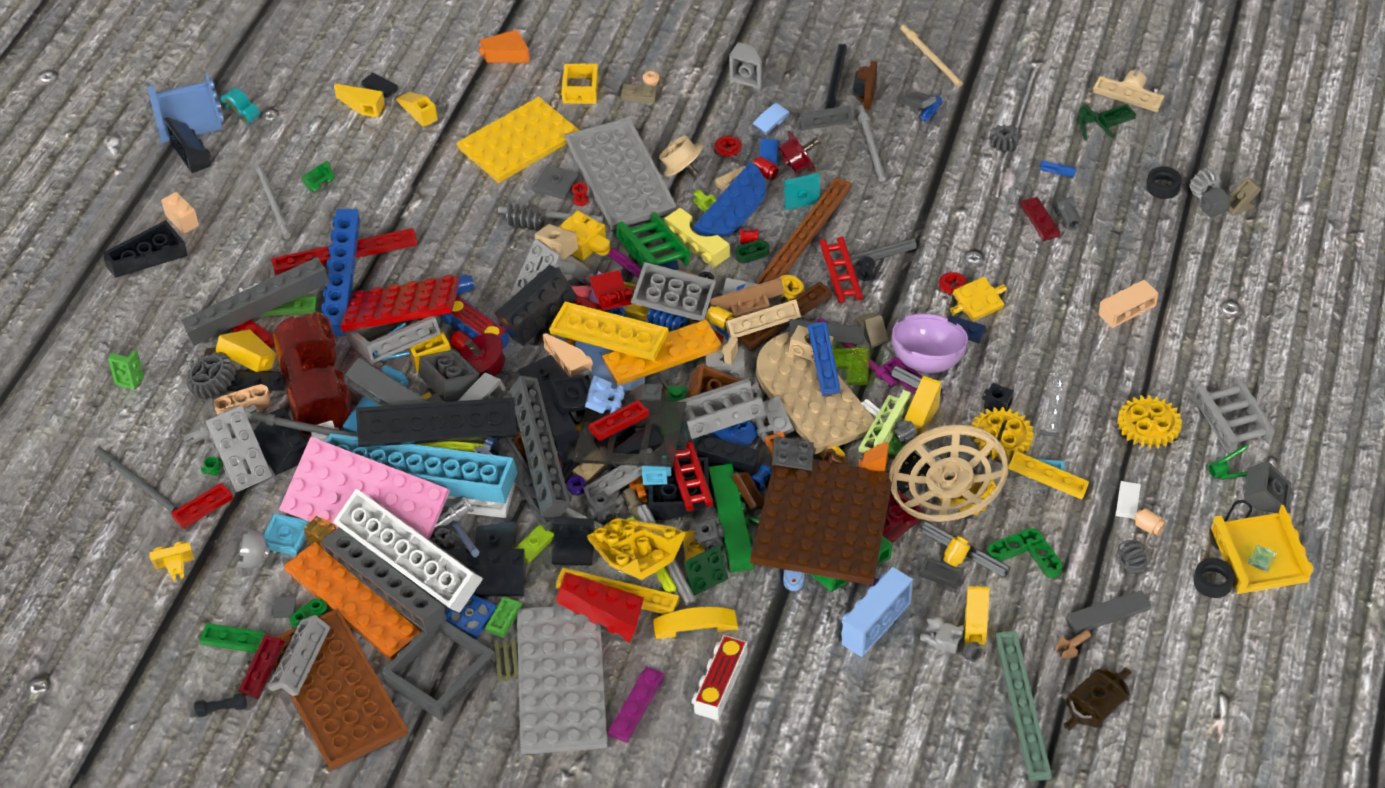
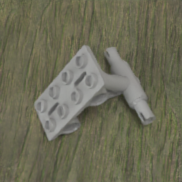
[508,239,595,300]
[182,404,272,492]

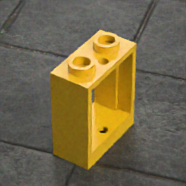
[562,64,599,104]

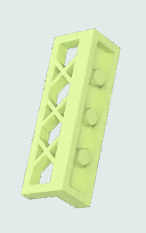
[859,390,911,453]

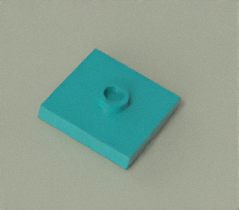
[784,173,820,210]

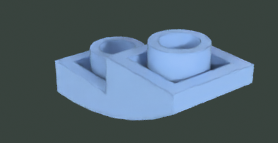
[753,103,790,135]

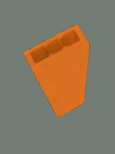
[478,29,530,63]

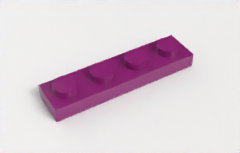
[608,666,665,744]

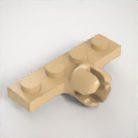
[1093,70,1164,113]

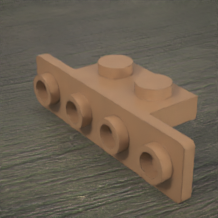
[710,278,785,318]

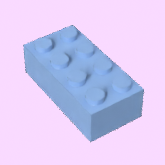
[841,567,913,657]

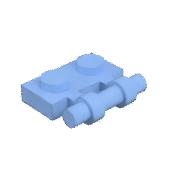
[585,375,625,414]

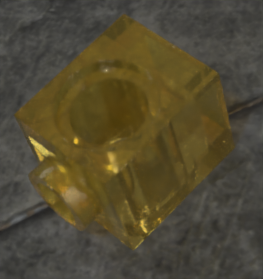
[304,516,336,548]

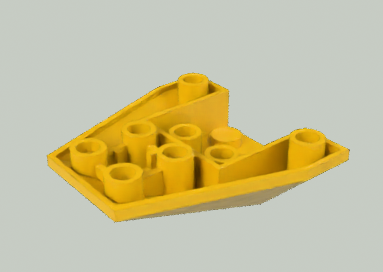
[587,518,685,580]

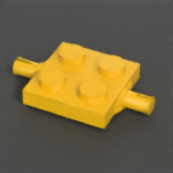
[950,276,1007,322]

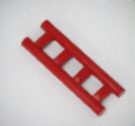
[819,236,863,304]
[667,442,714,511]

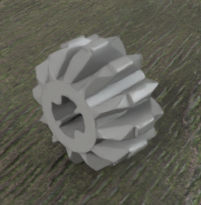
[1189,168,1221,198]

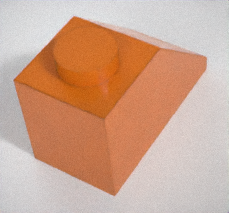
[858,442,889,472]

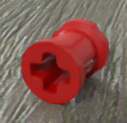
[572,183,589,206]
[740,228,758,244]

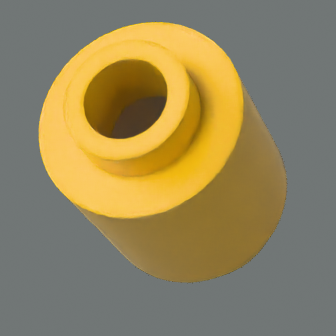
[706,306,734,330]
[943,535,971,567]

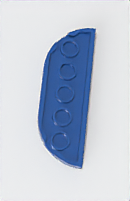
[692,161,766,237]

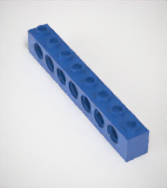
[320,209,360,336]

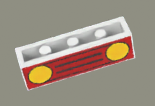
[692,635,747,720]

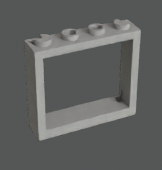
[345,316,441,363]

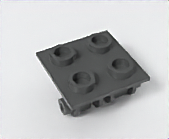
[772,436,814,471]

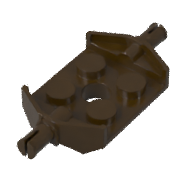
[1064,667,1131,731]

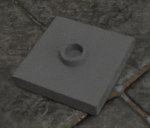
[533,165,579,200]

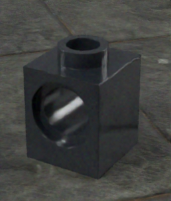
[982,383,1014,412]

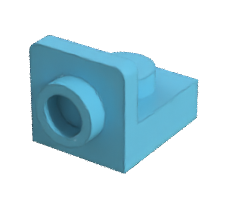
[642,457,671,485]

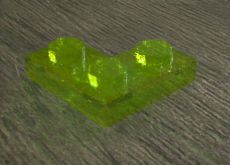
[832,347,870,386]

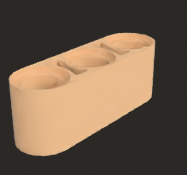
[214,384,271,415]

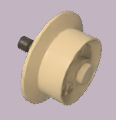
[660,135,704,177]

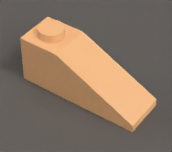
[543,333,593,377]

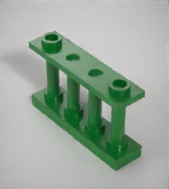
[616,212,691,268]

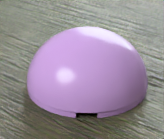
[892,314,968,373]

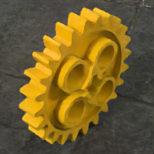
[1117,395,1182,449]
[970,407,1034,461]

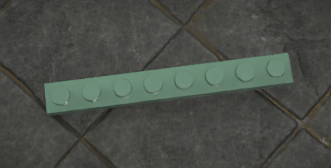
[995,631,1051,782]

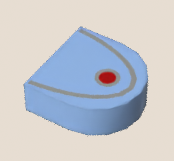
[784,570,804,591]

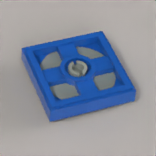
[445,594,498,640]

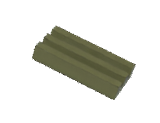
[494,640,519,681]

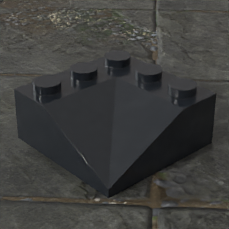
[649,457,709,520]

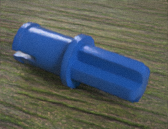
[920,96,942,122]
[1040,160,1076,178]

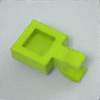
[693,190,717,212]

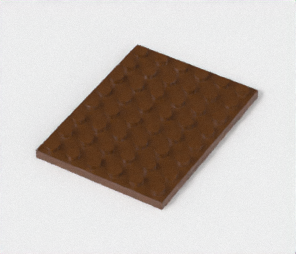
[750,459,894,585]

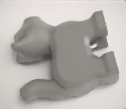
[920,615,965,654]

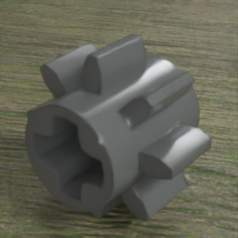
[893,419,917,444]
[431,528,456,549]

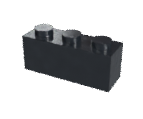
[697,435,760,476]

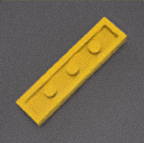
[1008,450,1089,500]

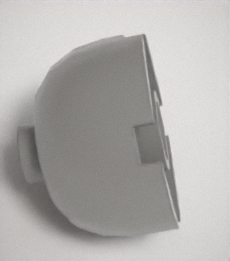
[236,528,269,569]

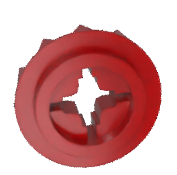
[714,136,742,157]
[939,272,968,296]

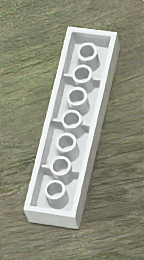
[333,489,483,613]

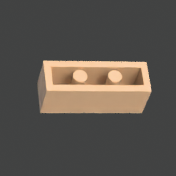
[1098,280,1159,328]

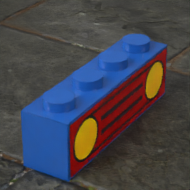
[441,295,510,349]

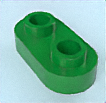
[290,599,328,629]

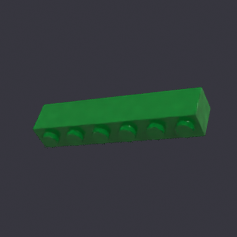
[709,464,754,573]

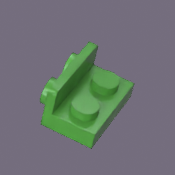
[108,350,144,390]

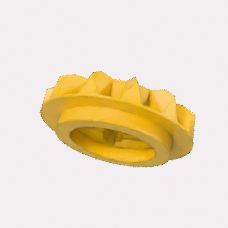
[779,275,805,301]

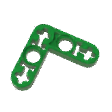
[987,528,1062,578]

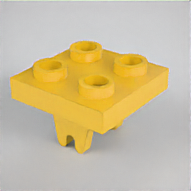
[149,541,195,581]

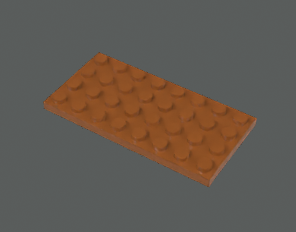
[274,608,409,771]

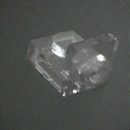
[593,557,624,580]

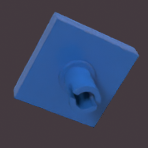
[709,420,758,447]

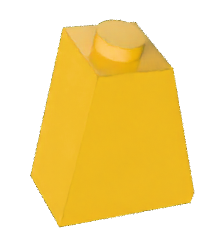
[215,329,276,372]
[904,376,941,437]

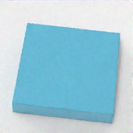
[263,513,312,556]

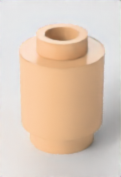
[1134,508,1166,536]

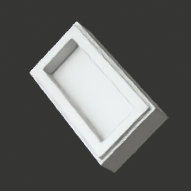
[1116,481,1141,519]

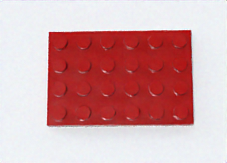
[340,274,460,332]

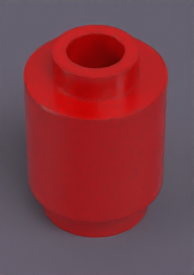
[753,156,779,180]
[449,330,472,353]

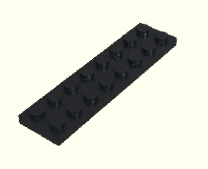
[356,397,517,448]

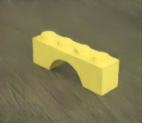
[664,208,730,267]

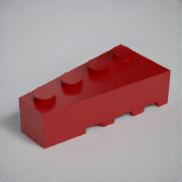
[555,572,644,643]

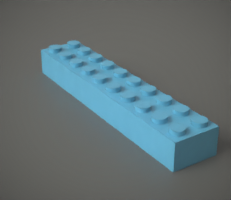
[326,433,518,504]

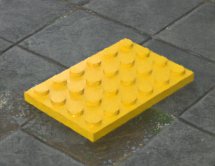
[456,96,580,183]

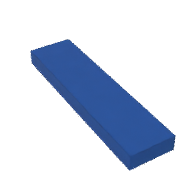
[807,322,841,396]

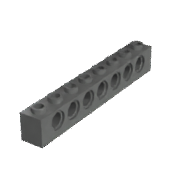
[510,375,570,518]
[321,527,446,634]

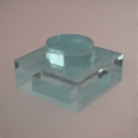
[1248,545,1276,572]

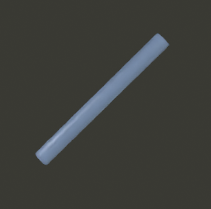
[449,521,479,557]

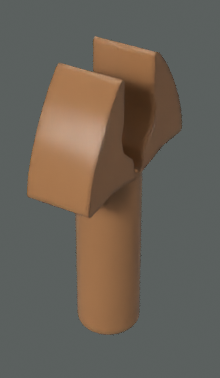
[1056,630,1091,658]

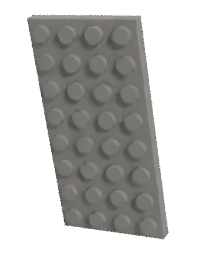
[564,117,677,231]
[517,606,607,754]

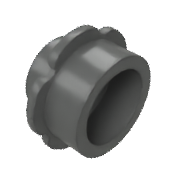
[963,642,983,662]

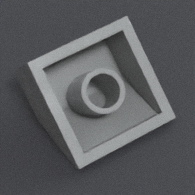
[729,42,762,89]

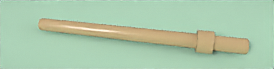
[900,24,963,87]

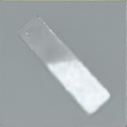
[1040,372,1069,437]

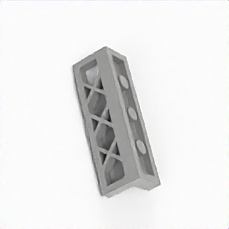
[267,615,330,696]

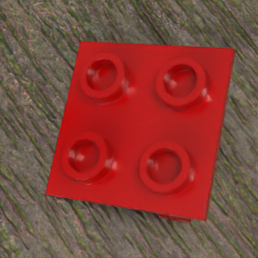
[589,270,634,311]

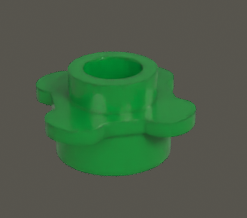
[201,456,223,476]

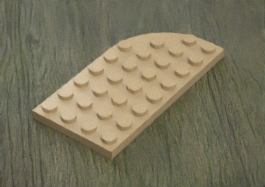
[756,332,875,454]

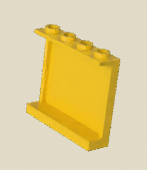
[1211,505,1313,594]

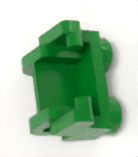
[302,161,335,193]

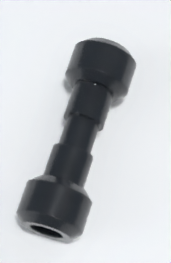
[194,692,247,718]

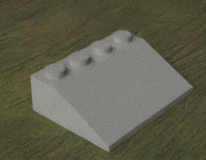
[631,262,716,321]

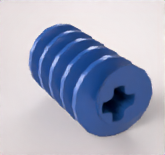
[647,308,689,332]

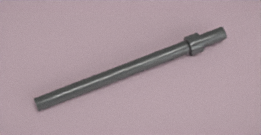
[250,412,358,437]
[95,447,178,513]

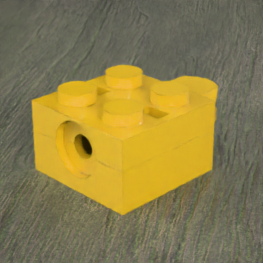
[559,210,610,261]

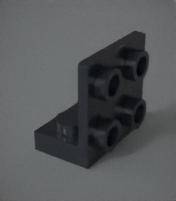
[552,518,595,566]

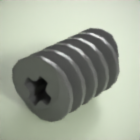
[506,203,546,231]

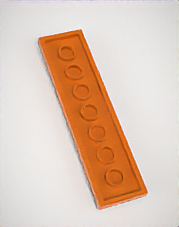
[283,542,421,662]

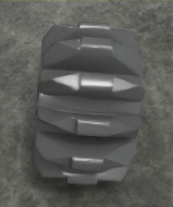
[989,124,1019,152]
[1117,539,1148,574]

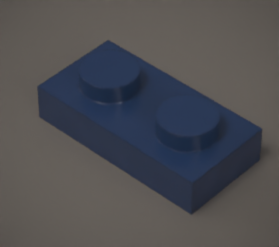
[948,315,986,343]

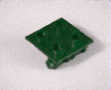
[684,545,729,596]

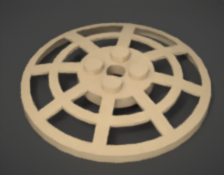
[889,425,1008,522]

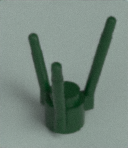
[1077,105,1114,141]

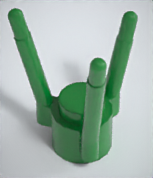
[1208,445,1249,481]

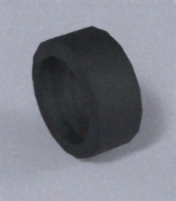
[1146,166,1182,199]
[1193,558,1235,598]

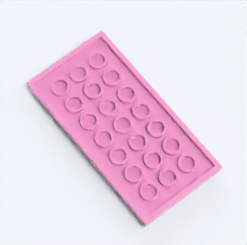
[279,437,450,541]

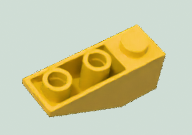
[334,84,385,118]
[396,92,437,127]
[964,586,989,645]

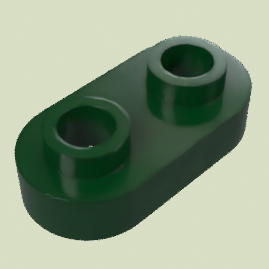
[735,240,770,263]

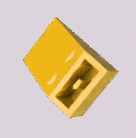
[405,328,451,372]

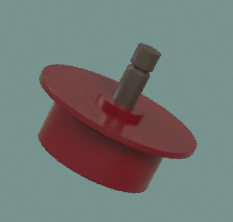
[778,130,820,175]
[459,333,505,379]

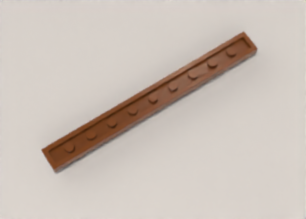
[756,177,852,284]

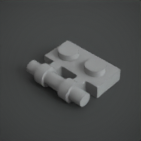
[751,396,795,443]

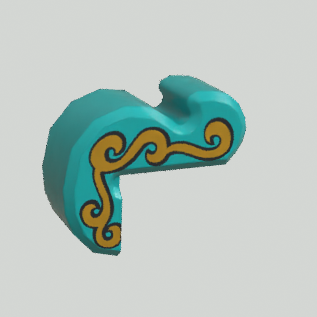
[220,88,260,124]

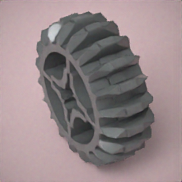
[185,352,236,400]

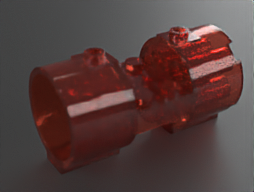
[273,311,352,435]

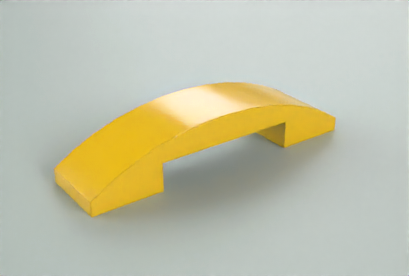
[653,607,738,639]

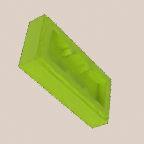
[515,525,554,564]

